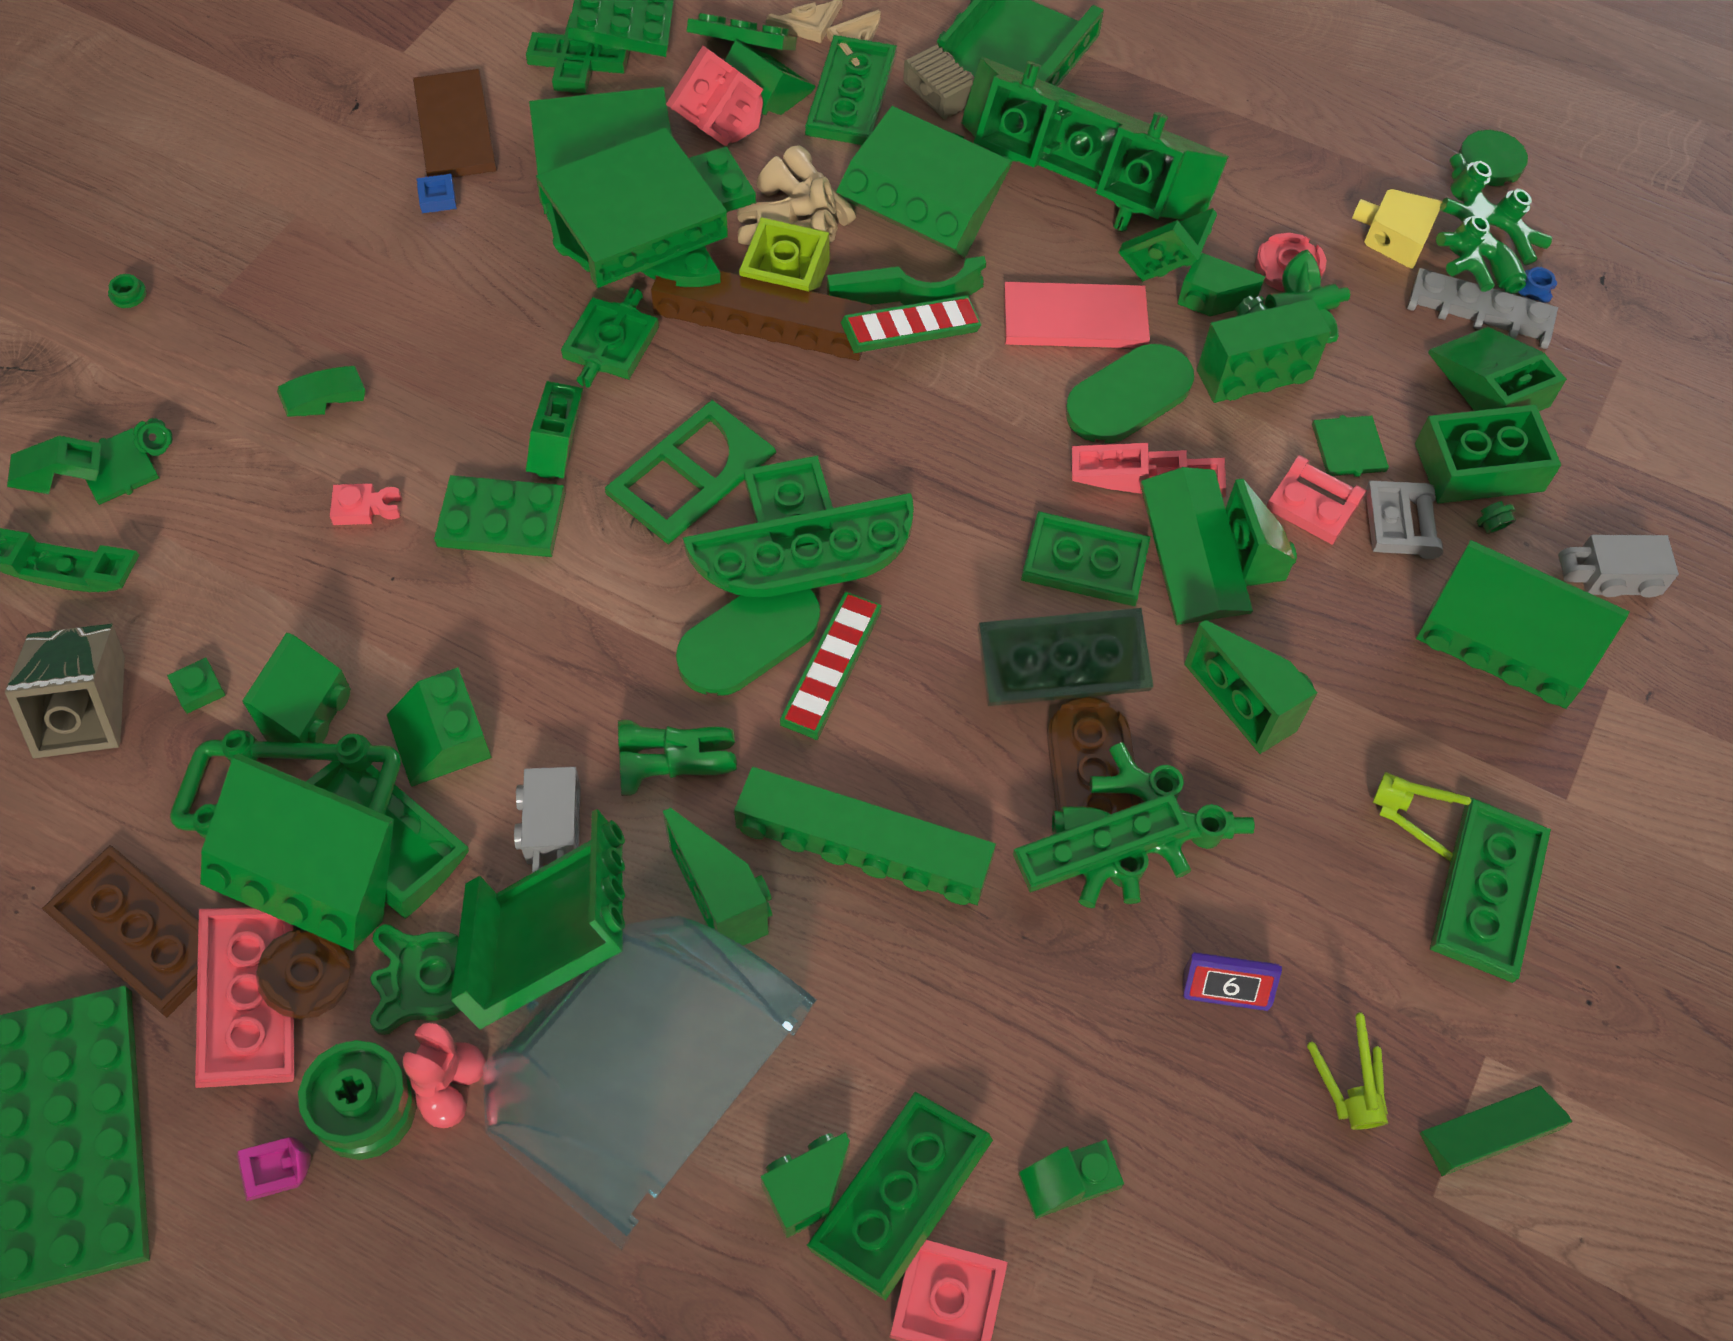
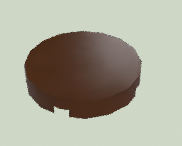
[256,930,351,1019]

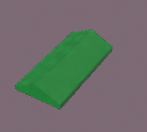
[1140,467,1253,625]

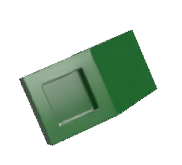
[7,435,101,494]

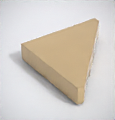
[766,0,843,43]
[827,10,881,66]

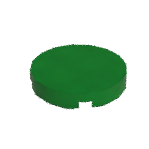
[1459,130,1528,186]

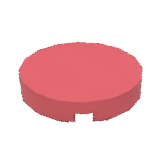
[1255,233,1327,292]

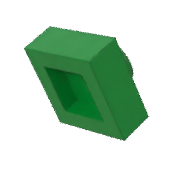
[167,657,226,714]

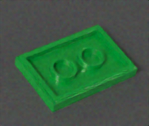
[1021,511,1151,607]

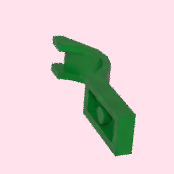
[827,256,986,305]

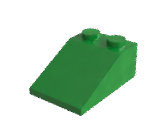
[1184,620,1318,754]
[663,808,773,956]

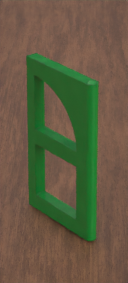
[605,400,776,544]

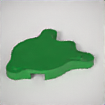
[370,924,461,1035]

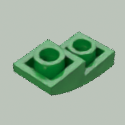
[277,366,365,417]

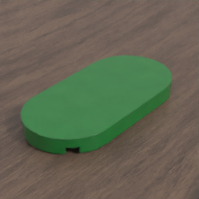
[1066,344,1194,443]
[676,589,820,696]

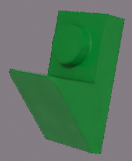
[1018,1139,1124,1219]

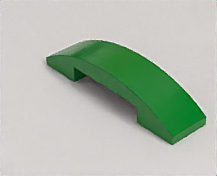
[0,528,139,592]

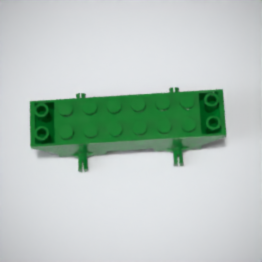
[961,57,1229,231]

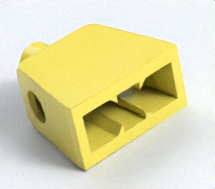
[1352,189,1442,269]

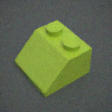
[739,217,830,291]

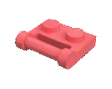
[1266,455,1367,545]

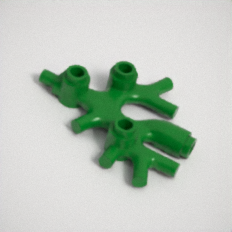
[1436,154,1552,294]
[1052,742,1255,908]

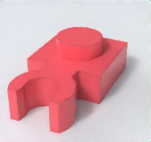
[330,484,402,525]

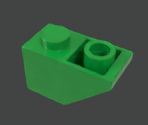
[760,1132,850,1238]

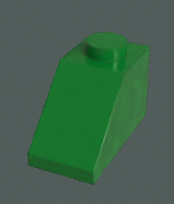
[1178,253,1265,317]

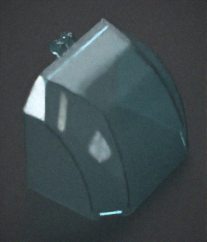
[483,915,817,1250]

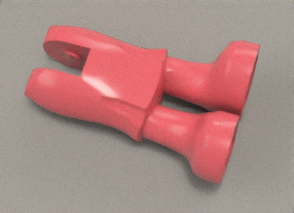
[403,1023,487,1129]

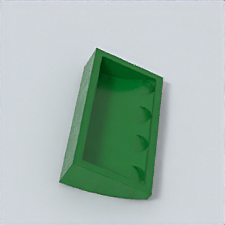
[306,761,469,919]

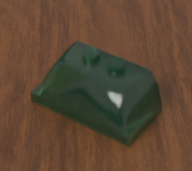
[977,608,1154,706]

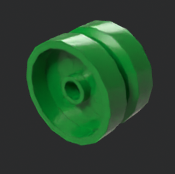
[298,1040,417,1160]

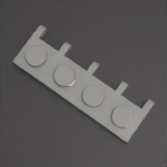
[1407,268,1558,349]

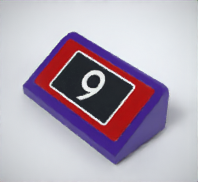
[1183,952,1282,1011]

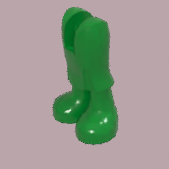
[618,720,737,796]

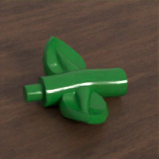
[1265,249,1350,343]

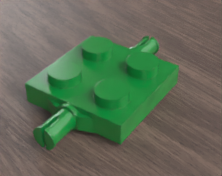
[561,288,659,388]

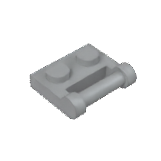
[1366,480,1443,559]

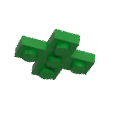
[526,13,630,94]

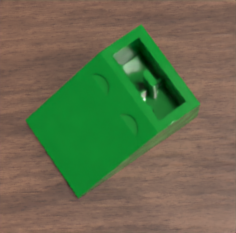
[1428,327,1567,411]

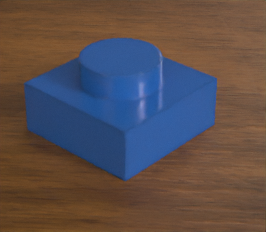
[416,174,457,213]

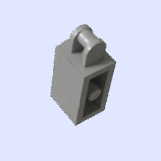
[1558,535,1679,598]
[514,767,581,873]

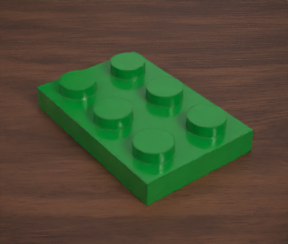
[686,13,797,51]
[434,475,566,557]

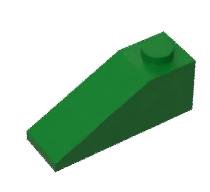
[526,381,583,478]

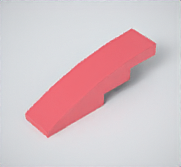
[1072,443,1226,497]

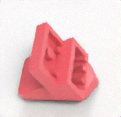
[666,46,763,147]

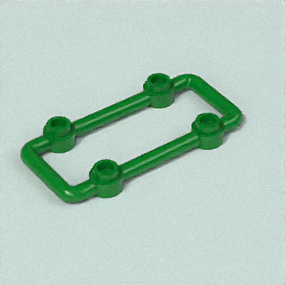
[170,729,401,839]

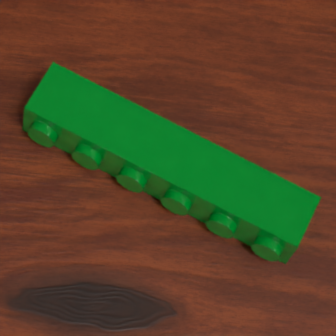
[734,766,996,906]

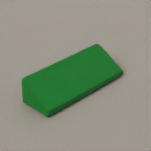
[1420,1085,1573,1177]

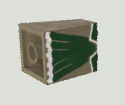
[5,623,125,759]

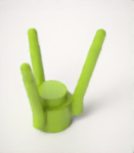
[1373,772,1471,862]
[1307,1012,1388,1130]

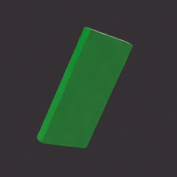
[805,35,897,145]
[1429,798,1551,983]
[807,1092,993,1301]

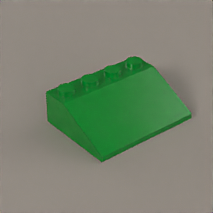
[836,106,1013,258]
[1416,540,1630,709]
[200,753,394,951]

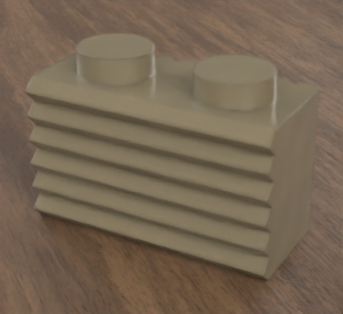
[903,44,974,120]

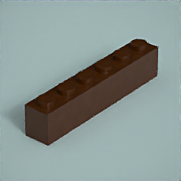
[651,271,872,361]

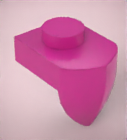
[237,1137,311,1201]

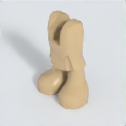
[756,146,856,232]
[737,177,836,245]

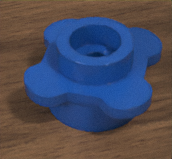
[1518,267,1557,303]

